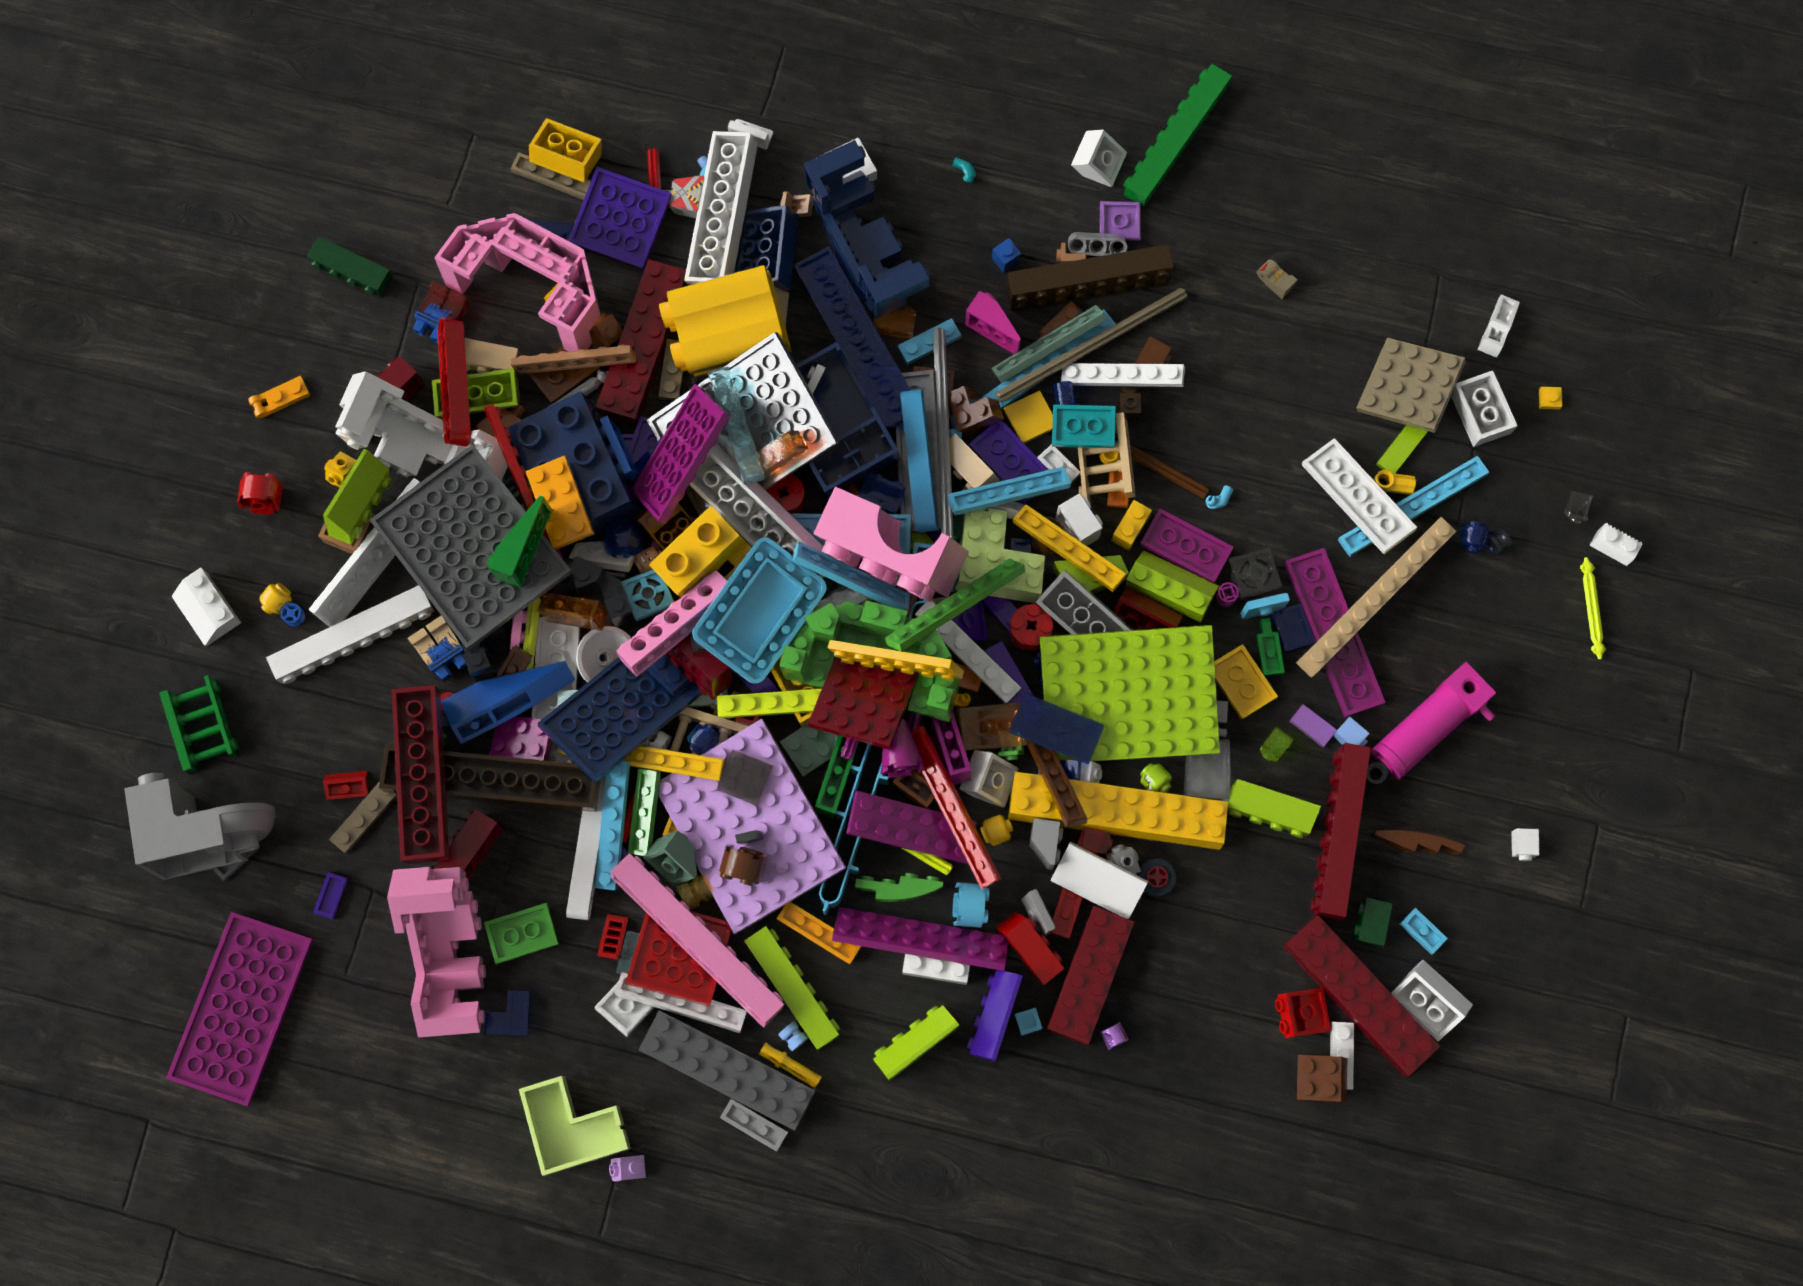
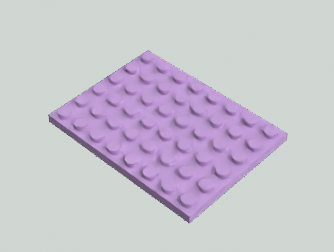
[658,719,846,934]

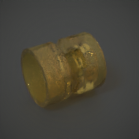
[676,873,714,911]

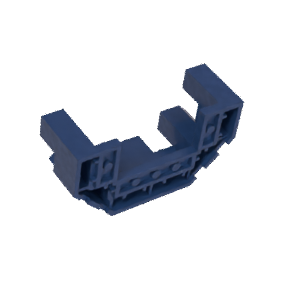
[803,140,931,318]

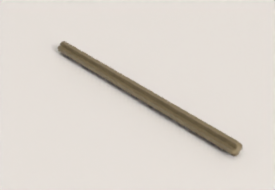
[996,288,1187,402]

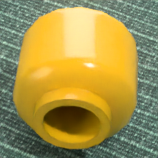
[259,583,291,615]
[980,815,1014,846]

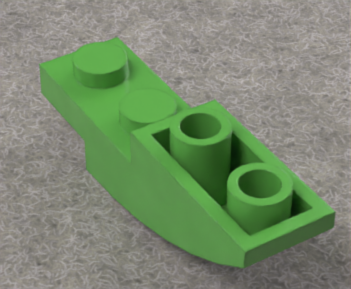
[855,873,943,902]

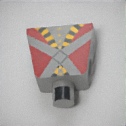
[664,176,704,218]

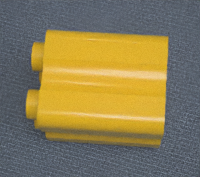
[659,265,791,377]

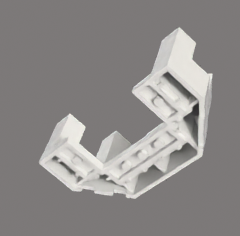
[335,372,512,481]

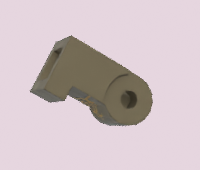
[1257,259,1297,299]

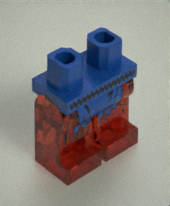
[413,281,470,344]

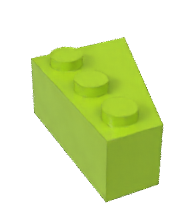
[1053,555,1129,594]

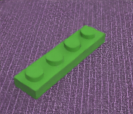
[628,768,661,856]

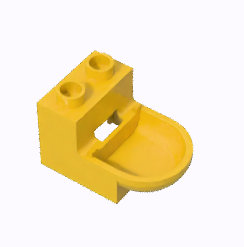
[649,506,752,609]

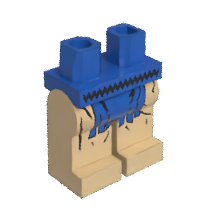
[408,615,467,682]

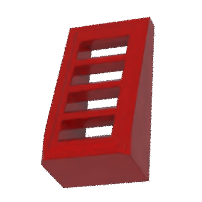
[597,914,629,961]

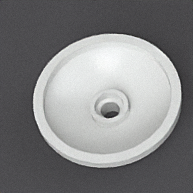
[576,626,631,683]

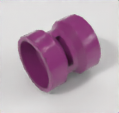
[1215,582,1239,608]

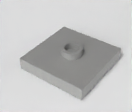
[1021,889,1055,936]

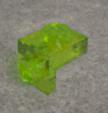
[1259,727,1294,762]

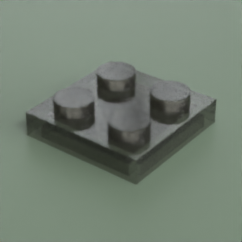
[716,749,773,806]

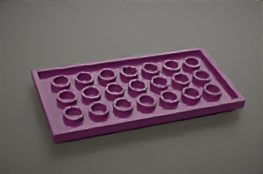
[166,912,314,1107]

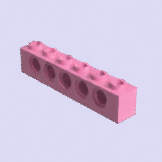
[616,570,727,677]

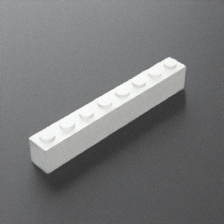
[266,585,435,684]

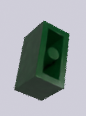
[1353,898,1392,948]

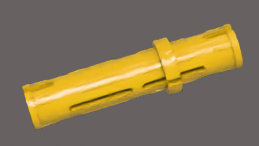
[759,1043,822,1089]

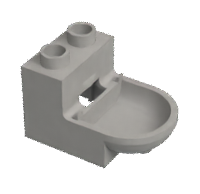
[124,773,276,880]

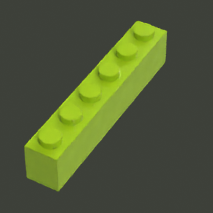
[745,926,840,1051]

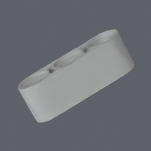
[1068,232,1127,256]

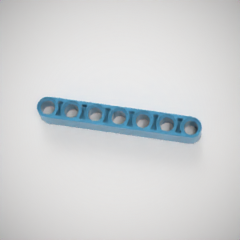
[900,389,938,533]

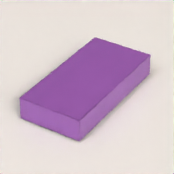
[1289,704,1337,747]

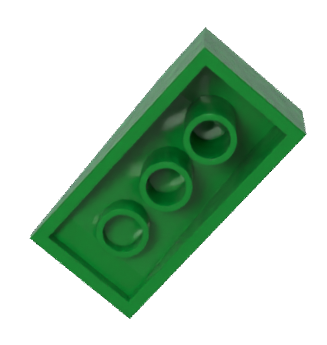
[487,495,553,588]

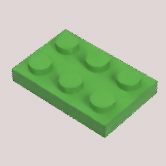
[484,903,559,964]

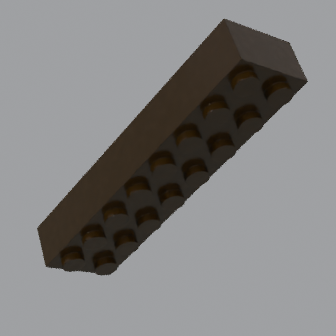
[1006,244,1173,311]

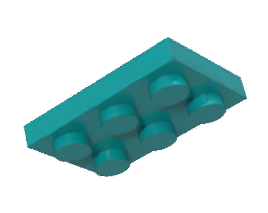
[1052,405,1116,448]

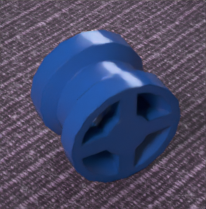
[280,603,305,627]

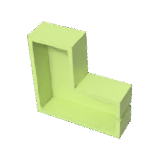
[954,508,1045,603]
[519,1076,631,1176]

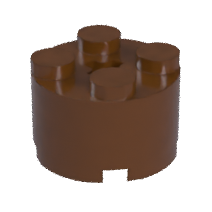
[719,845,768,886]

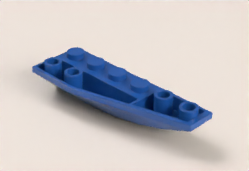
[441,661,575,744]

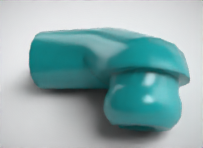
[952,157,976,183]

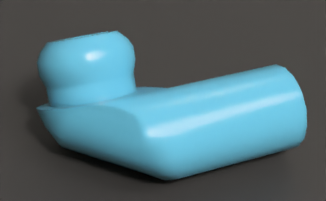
[1206,485,1233,509]

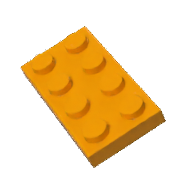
[526,455,594,550]

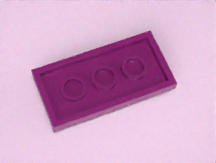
[1140,508,1233,583]

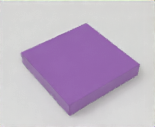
[1100,201,1140,242]

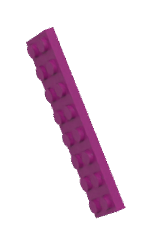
[1284,548,1385,718]
[832,907,1008,971]

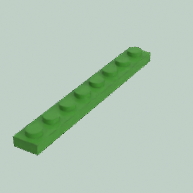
[885,558,1025,652]

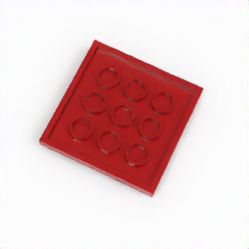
[625,911,731,1007]

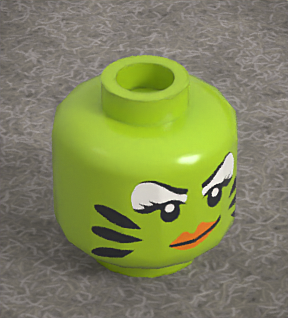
[1140,763,1172,793]

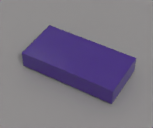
[313,872,350,920]

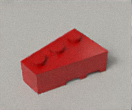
[996,912,1064,985]

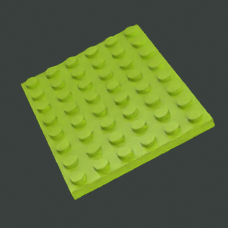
[1040,625,1220,763]

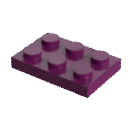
[489,716,552,761]

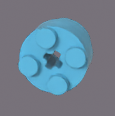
[953,882,989,928]

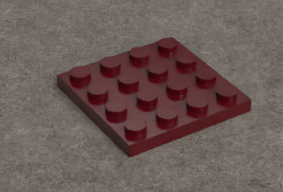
[808,657,919,750]

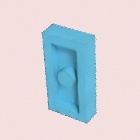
[1400,908,1448,955]

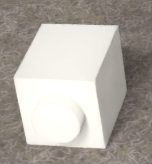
[1512,828,1539,861]

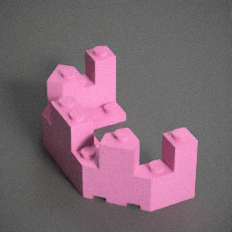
[435,213,600,352]
[387,867,486,1037]

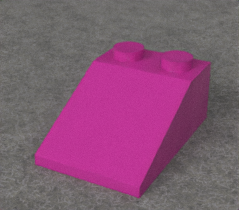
[965,291,1021,354]

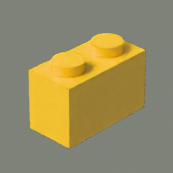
[1111,500,1152,551]

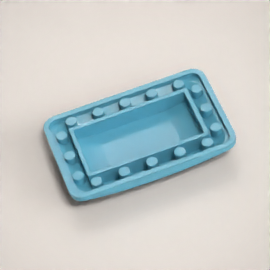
[692,537,826,684]

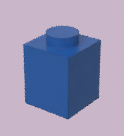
[992,238,1021,273]

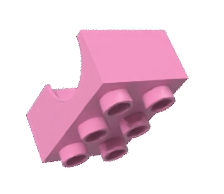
[813,487,969,602]

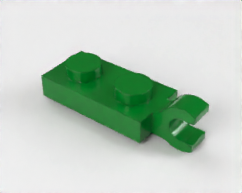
[1256,618,1285,676]

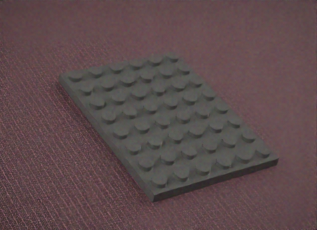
[370,444,573,651]

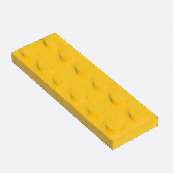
[828,640,964,681]

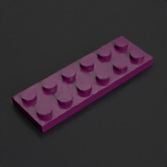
[846,791,977,864]

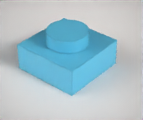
[1015,1008,1042,1036]

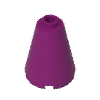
[881,719,924,778]

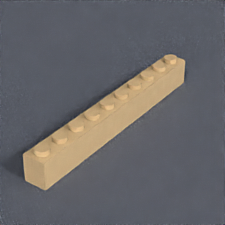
[1296,517,1456,677]

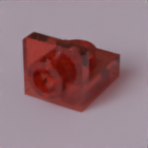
[1081,828,1113,855]

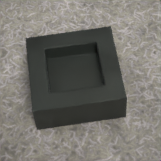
[735,830,763,844]

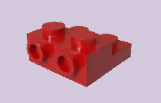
[1275,988,1331,1039]

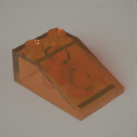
[956,702,1027,751]

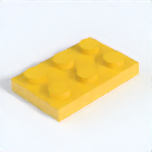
[1214,644,1278,720]

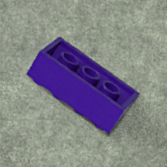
[967,970,1022,1063]

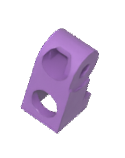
[1100,1022,1129,1050]

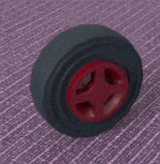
[1138,858,1176,898]

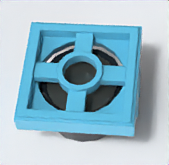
[621,570,674,621]

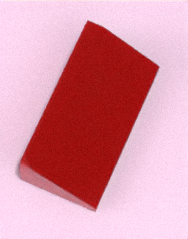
[323,771,369,800]

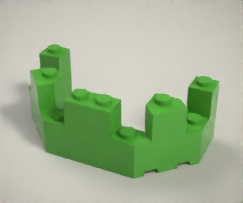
[779,601,961,722]

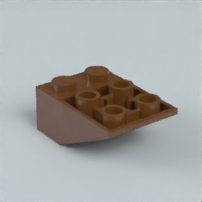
[633,503,694,551]
[893,736,944,809]

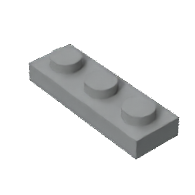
[720,1099,788,1152]

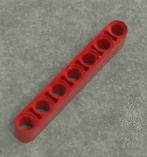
[437,318,471,447]

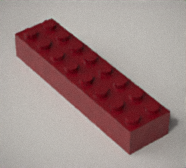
[596,259,688,426]
[392,685,450,865]
[1310,743,1371,922]
[1282,915,1440,1077]

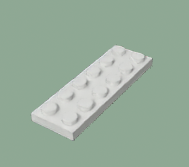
[1302,438,1417,554]

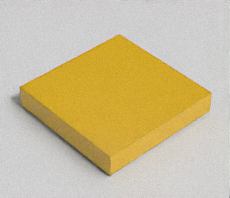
[1003,390,1053,444]

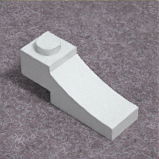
[1478,295,1520,358]

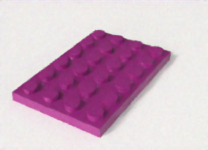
[631,384,731,524]

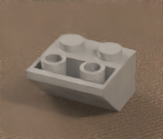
[1029,818,1063,870]

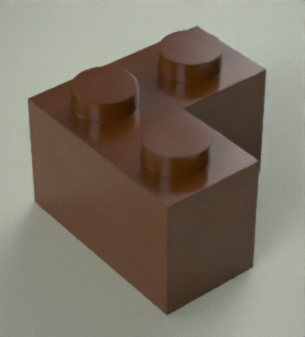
[948,386,1004,435]

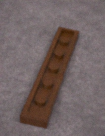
[1022,724,1088,828]

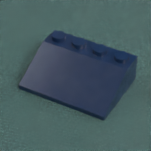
[734,205,799,291]

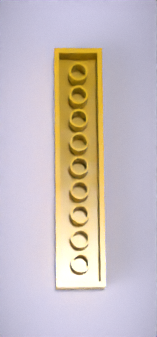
[1008,772,1228,850]

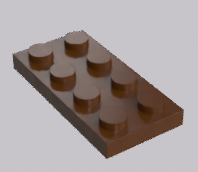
[528,325,610,404]

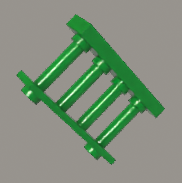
[159,675,239,775]

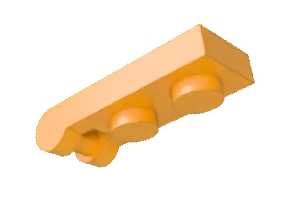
[248,376,311,419]

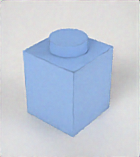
[1333,717,1369,746]

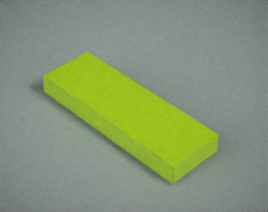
[1376,425,1428,474]

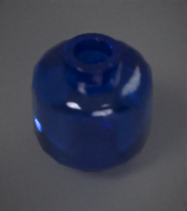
[1460,521,1489,553]
[687,723,719,755]

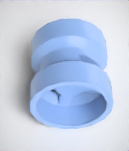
[778,1021,809,1052]

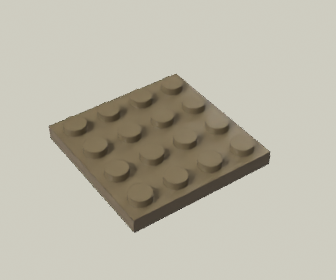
[1356,338,1466,433]

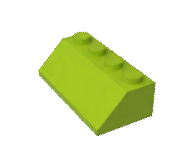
[432,368,520,418]
[323,449,392,545]
[1125,551,1219,623]
[1227,779,1321,838]
[873,1005,959,1081]

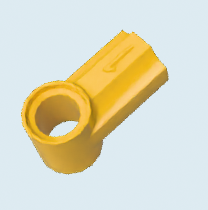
[1373,470,1416,495]

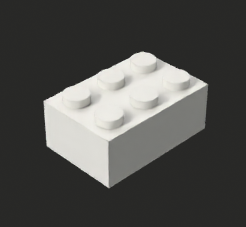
[1451,371,1517,447]

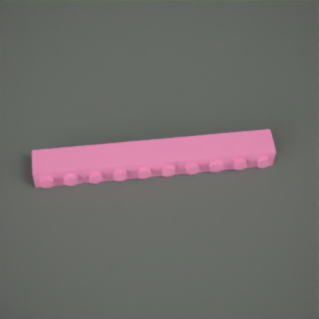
[610,853,784,1028]

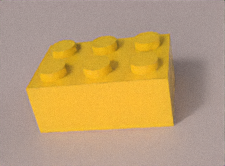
[529,118,601,183]

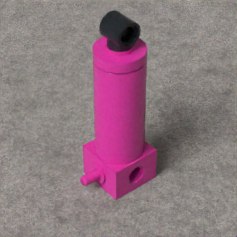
[1365,662,1496,787]

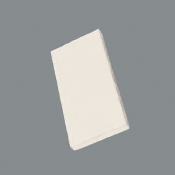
[1051,842,1148,919]

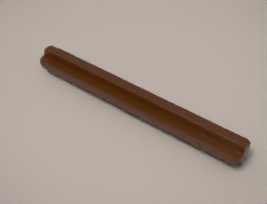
[1130,445,1209,498]

